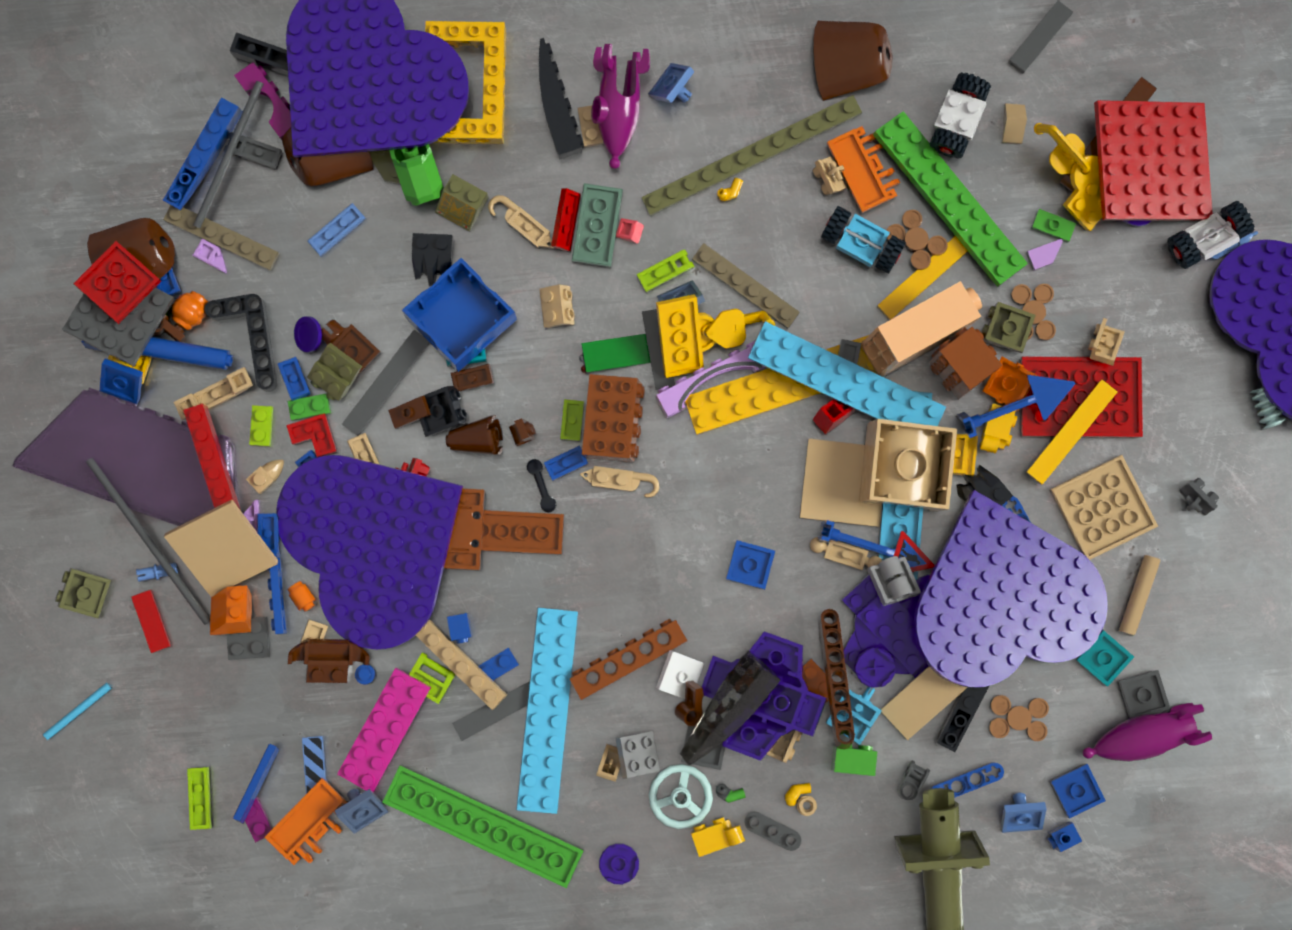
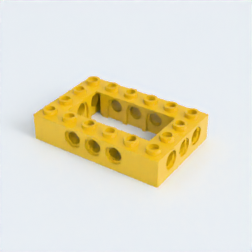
[425,21,506,144]

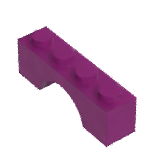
[234,62,291,140]

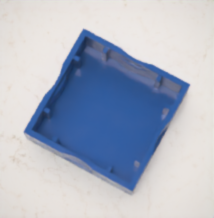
[402,258,517,372]

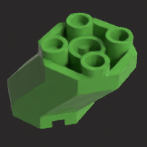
[389,144,444,206]

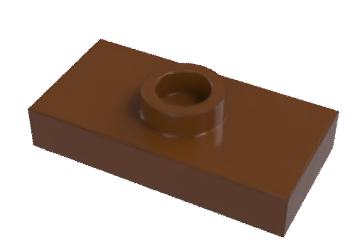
[451,364,494,392]
[388,396,431,429]

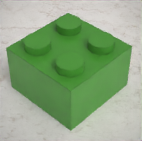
[831,745,877,776]

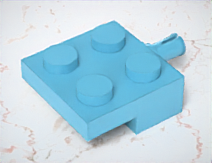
[826,687,882,745]

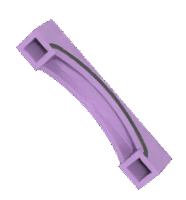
[656,340,766,419]

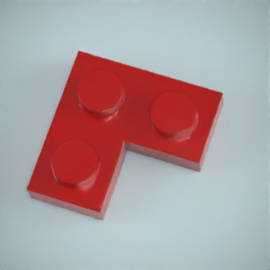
[286,413,337,457]

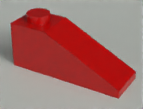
[813,399,856,435]

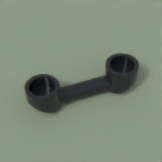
[526,459,557,513]

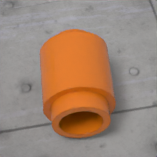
[287,581,316,612]

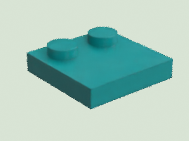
[1076,630,1134,687]

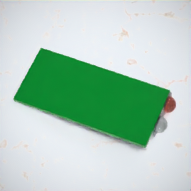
[579,334,651,375]

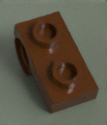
[153,315,185,342]
[509,418,536,446]
[675,681,704,727]

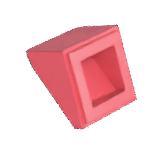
[616,218,644,244]

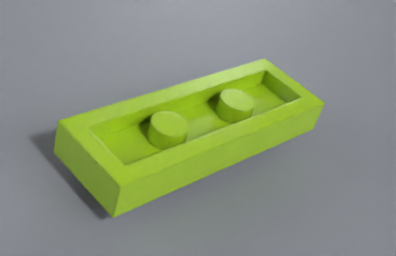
[187,767,212,830]

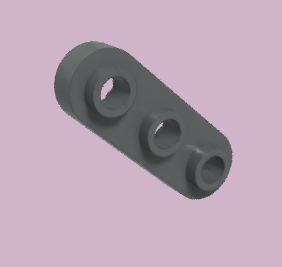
[744,811,801,851]

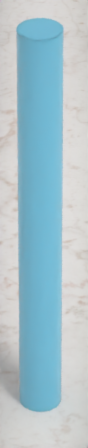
[43,682,112,740]

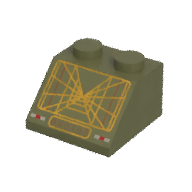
[435,174,489,232]

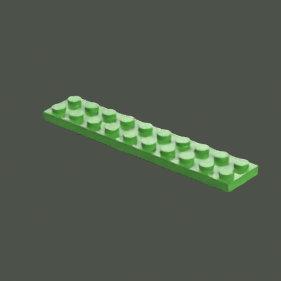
[873,111,1028,287]
[382,765,584,888]

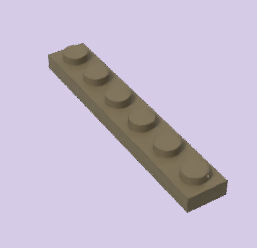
[163,205,280,271]
[692,243,800,329]

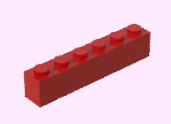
[183,403,241,510]

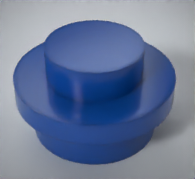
[355,664,375,685]

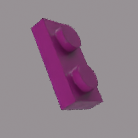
[245,796,273,843]

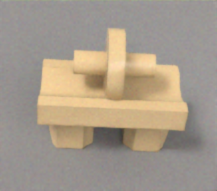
[812,156,847,195]

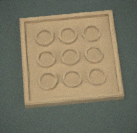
[800,439,882,527]
[1050,455,1158,560]
[164,500,278,597]

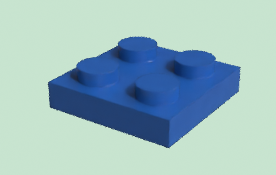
[99,358,143,405]
[726,540,775,590]
[1050,764,1106,819]

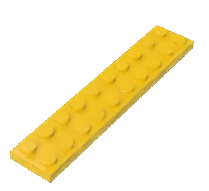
[685,335,877,435]

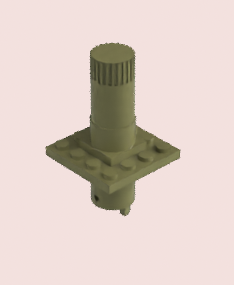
[895,788,990,930]

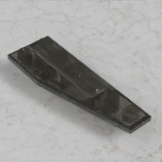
[680,650,780,765]

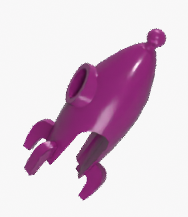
[591,44,650,169]
[1082,703,1212,762]

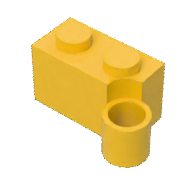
[979,404,1017,454]
[691,817,745,857]

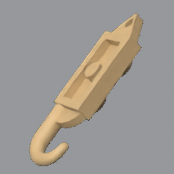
[488,195,554,249]
[580,466,659,497]

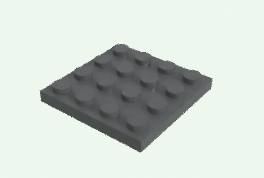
[62,288,174,367]

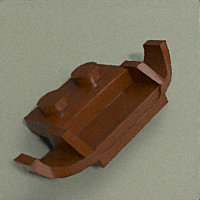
[287,639,370,683]

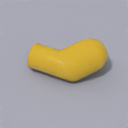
[717,178,743,201]
[785,783,811,806]

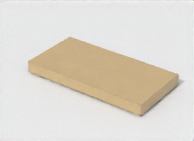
[880,666,967,740]

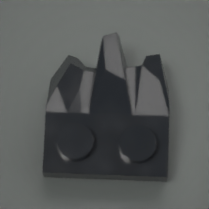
[412,233,453,286]
[956,465,1013,506]

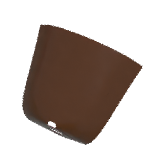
[814,20,893,101]
[282,127,373,186]
[87,218,175,279]

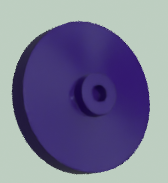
[294,316,322,352]

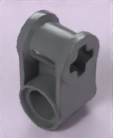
[897,760,930,800]

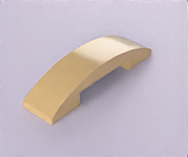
[173,367,253,420]

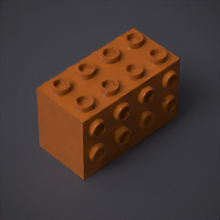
[929,327,1002,400]
[582,374,645,462]

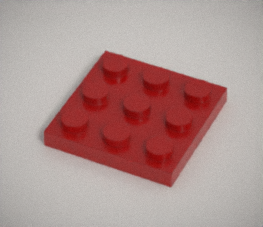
[73,241,161,324]

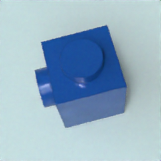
[1048,821,1082,852]

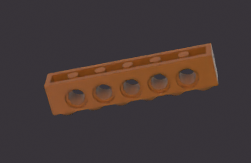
[570,619,687,700]

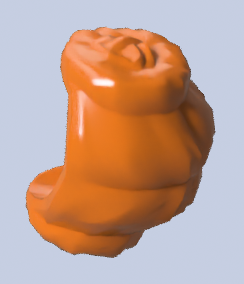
[172,291,208,331]

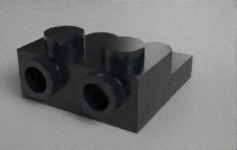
[415,386,467,437]

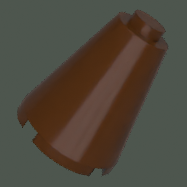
[445,415,503,455]

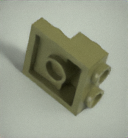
[981,302,1036,353]
[307,343,362,401]
[55,568,111,618]

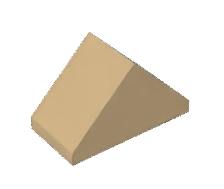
[1002,103,1027,144]
[596,744,621,782]

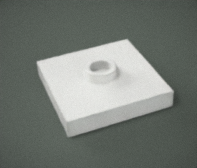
[656,650,705,699]

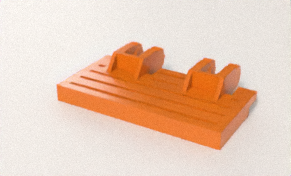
[827,126,900,213]
[264,778,348,865]

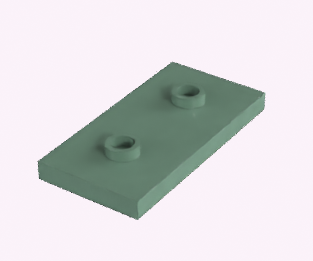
[572,183,623,267]

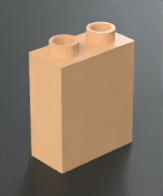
[861,281,982,377]

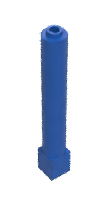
[81,337,233,370]

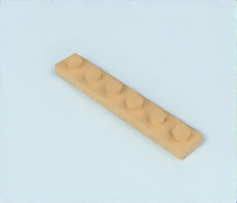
[416,619,507,710]

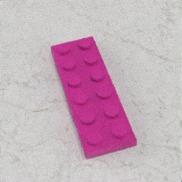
[337,667,431,793]

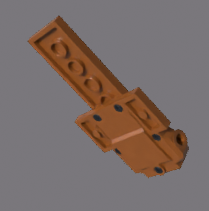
[444,488,564,570]

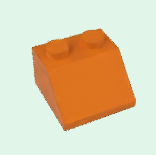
[210,585,252,635]

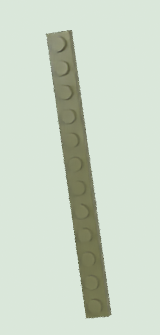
[641,95,862,216]

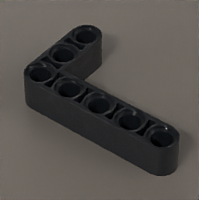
[205,294,277,392]

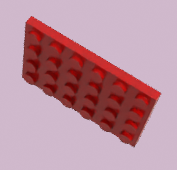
[1021,357,1143,438]

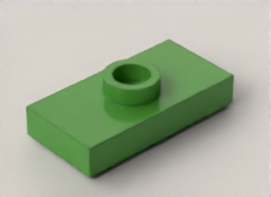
[1031,209,1076,242]

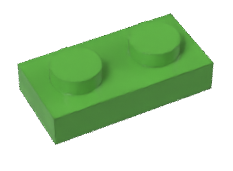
[287,394,331,421]

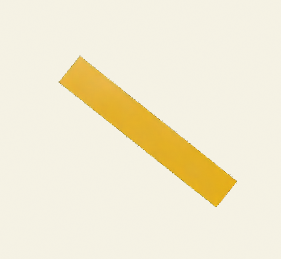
[877,236,968,320]
[1026,380,1117,485]

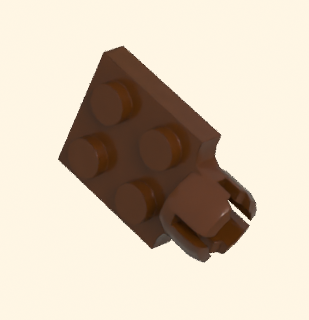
[321,319,380,376]

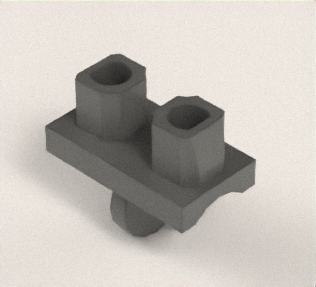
[1179,478,1219,516]

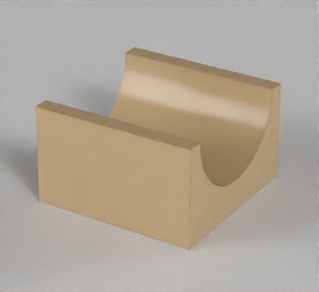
[859,419,957,512]

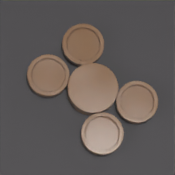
[886,210,948,270]
[1011,284,1056,341]
[989,695,1049,741]

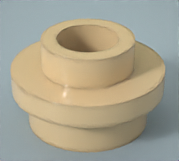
[796,795,817,816]

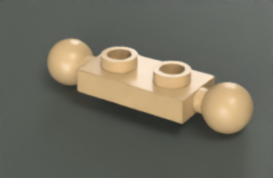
[810,537,882,570]

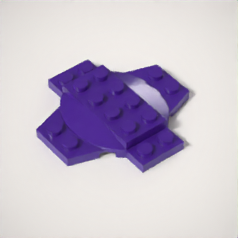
[841,574,930,678]
[702,631,827,761]

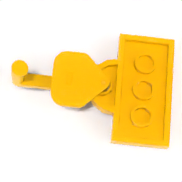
[1034,123,1102,231]
[656,294,775,378]

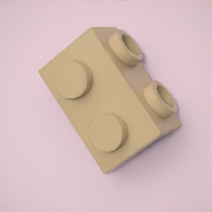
[539,284,575,328]
[1088,318,1125,366]
[766,730,802,763]

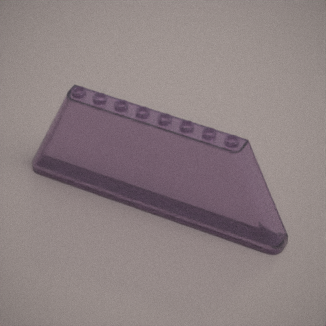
[12,387,239,526]

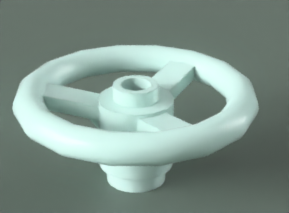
[648,764,713,829]

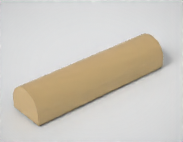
[1119,555,1161,636]

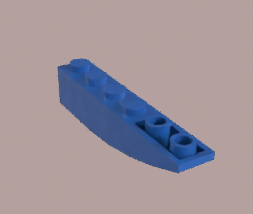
[163,97,243,210]

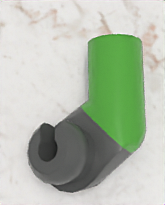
[716,784,746,803]

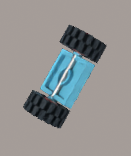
[821,206,906,274]

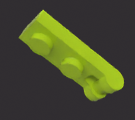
[637,249,695,293]

